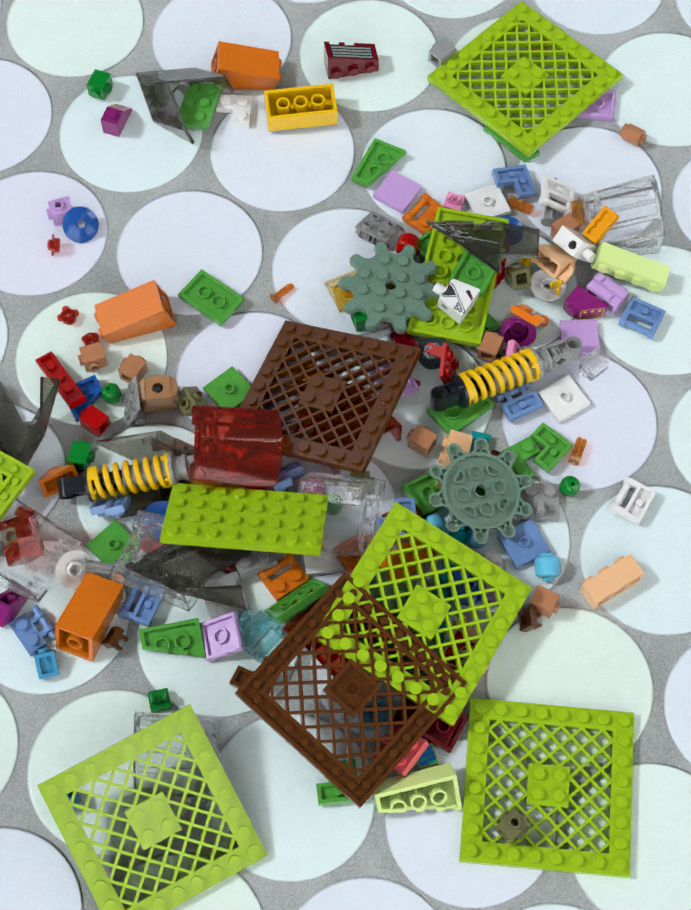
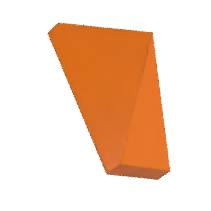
[38,464,78,498]

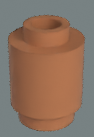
[619,123,647,147]

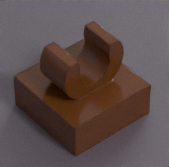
[518,606,542,632]
[101,626,129,651]

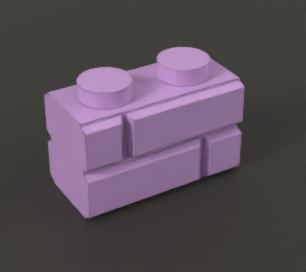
[586,273,629,315]

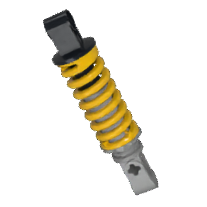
[430,336,582,412]
[57,450,229,502]

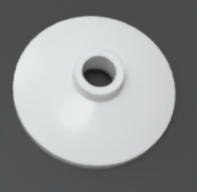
[530,269,567,301]
[55,550,93,589]

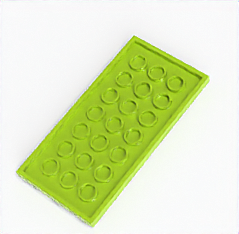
[407,207,509,348]
[160,483,329,556]

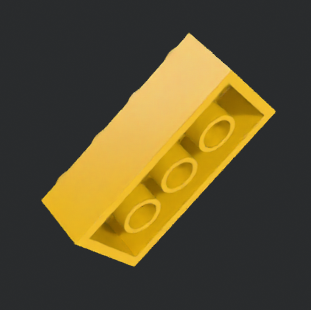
[264,83,338,132]

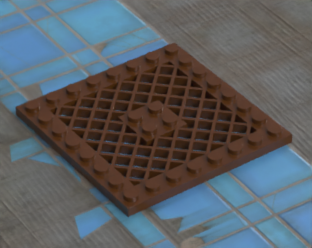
[224,320,422,475]
[234,572,467,808]

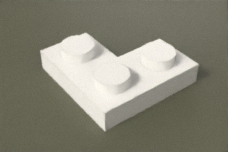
[216,94,253,128]

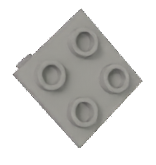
[355,212,402,247]
[122,375,145,427]

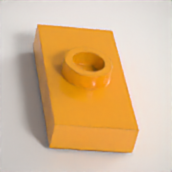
[581,206,620,245]

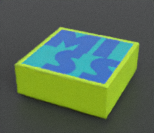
[416,743,439,770]

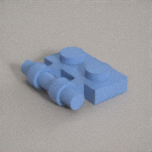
[495,383,544,422]
[9,605,56,657]

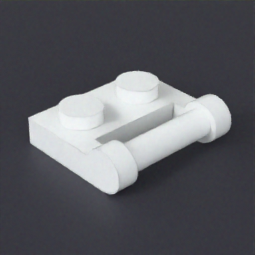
[538,175,575,215]
[608,477,657,525]

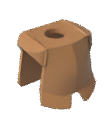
[138,375,179,413]

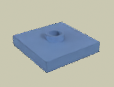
[497,519,551,570]

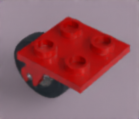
[418,338,459,384]

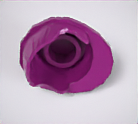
[500,316,537,347]

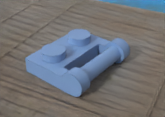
[618,296,666,340]
[117,579,166,627]

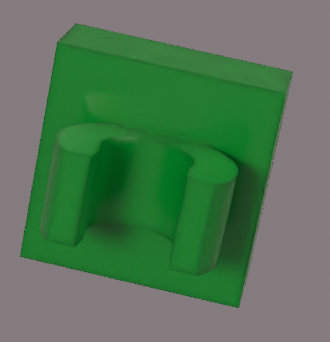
[147,688,171,713]

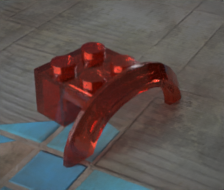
[0,506,44,567]

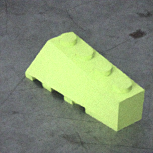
[590,242,670,293]
[372,762,462,813]

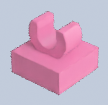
[443,192,465,211]
[500,340,523,358]

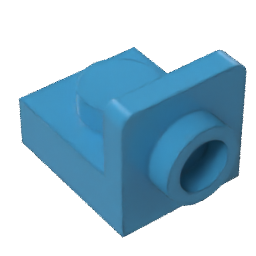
[34,647,60,679]

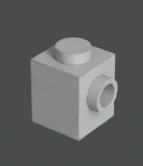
[428,39,456,68]

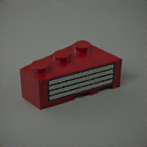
[324,41,379,79]

